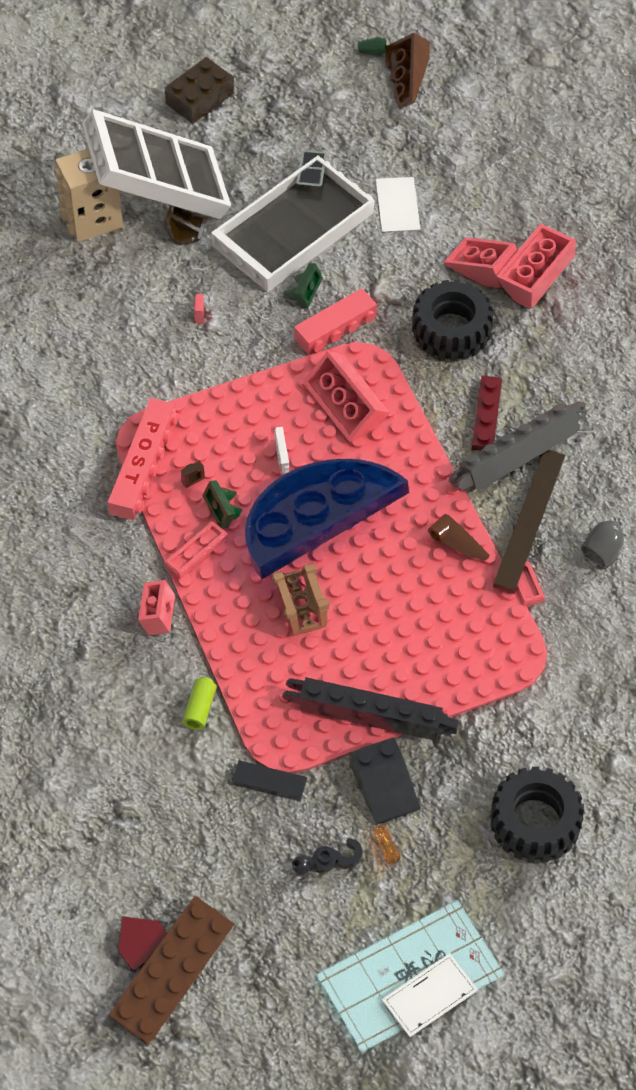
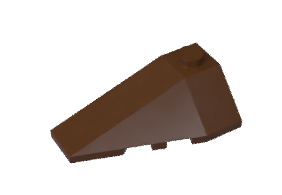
[386,32,430,109]

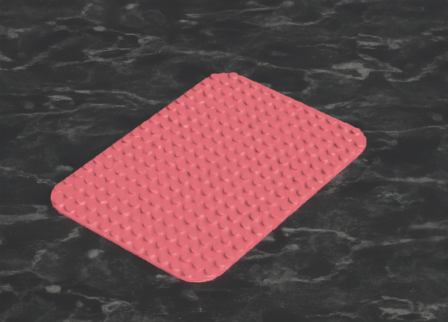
[116,342,547,773]

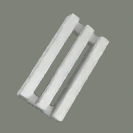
[274,427,289,476]

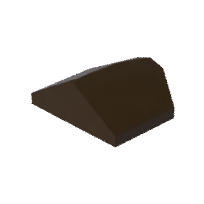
[164,205,208,245]

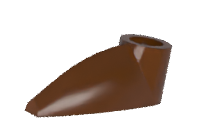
[428,514,490,560]

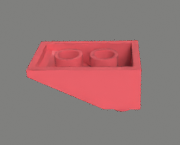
[444,237,518,288]

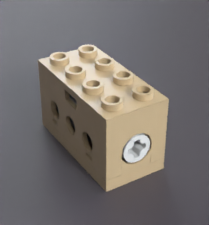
[54,149,123,242]

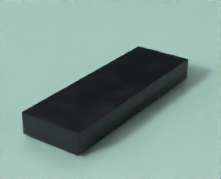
[232,760,307,801]

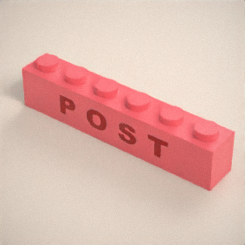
[108,398,178,521]

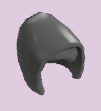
[581,520,624,569]

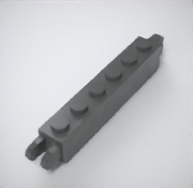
[448,401,587,490]

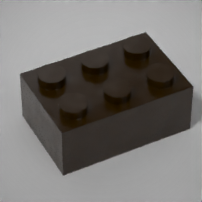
[164,57,234,124]

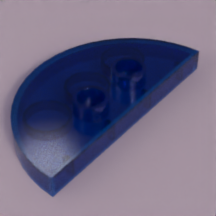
[245,459,410,579]

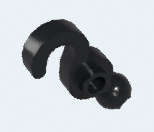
[292,838,363,875]

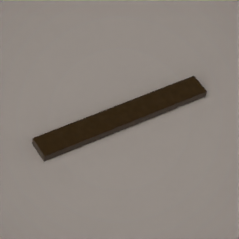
[493,450,566,594]

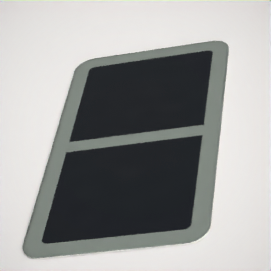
[297,150,327,186]

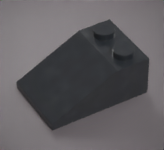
[349,737,421,825]

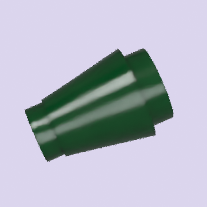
[358,36,386,56]

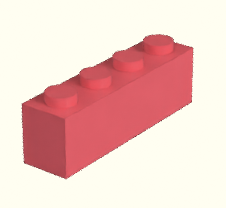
[294,288,377,356]

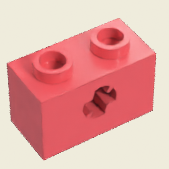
[138,580,175,635]

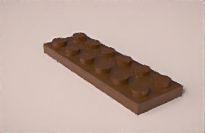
[107,895,235,1046]

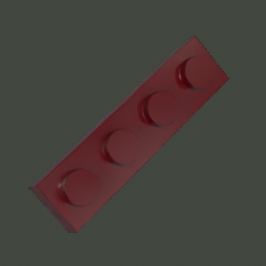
[471,375,503,451]

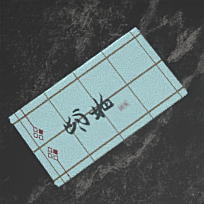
[317,900,504,1052]

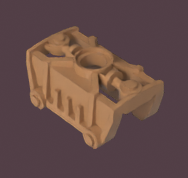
[272,563,330,635]

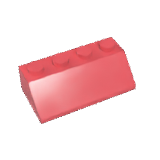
[496,224,576,309]
[302,351,390,442]

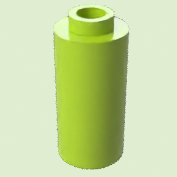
[182,677,217,731]

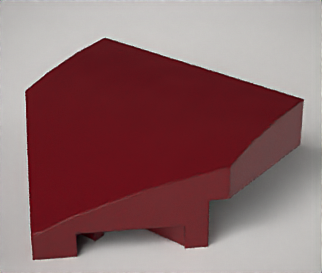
[117,916,167,971]

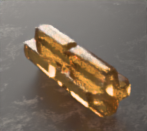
[374,824,401,865]

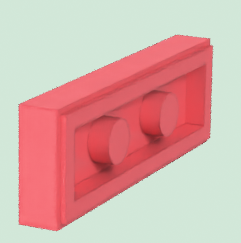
[164,521,228,579]

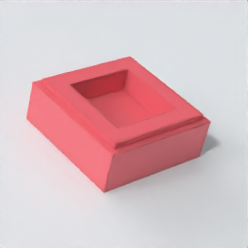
[194,294,204,324]

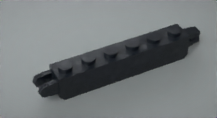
[282,677,459,740]

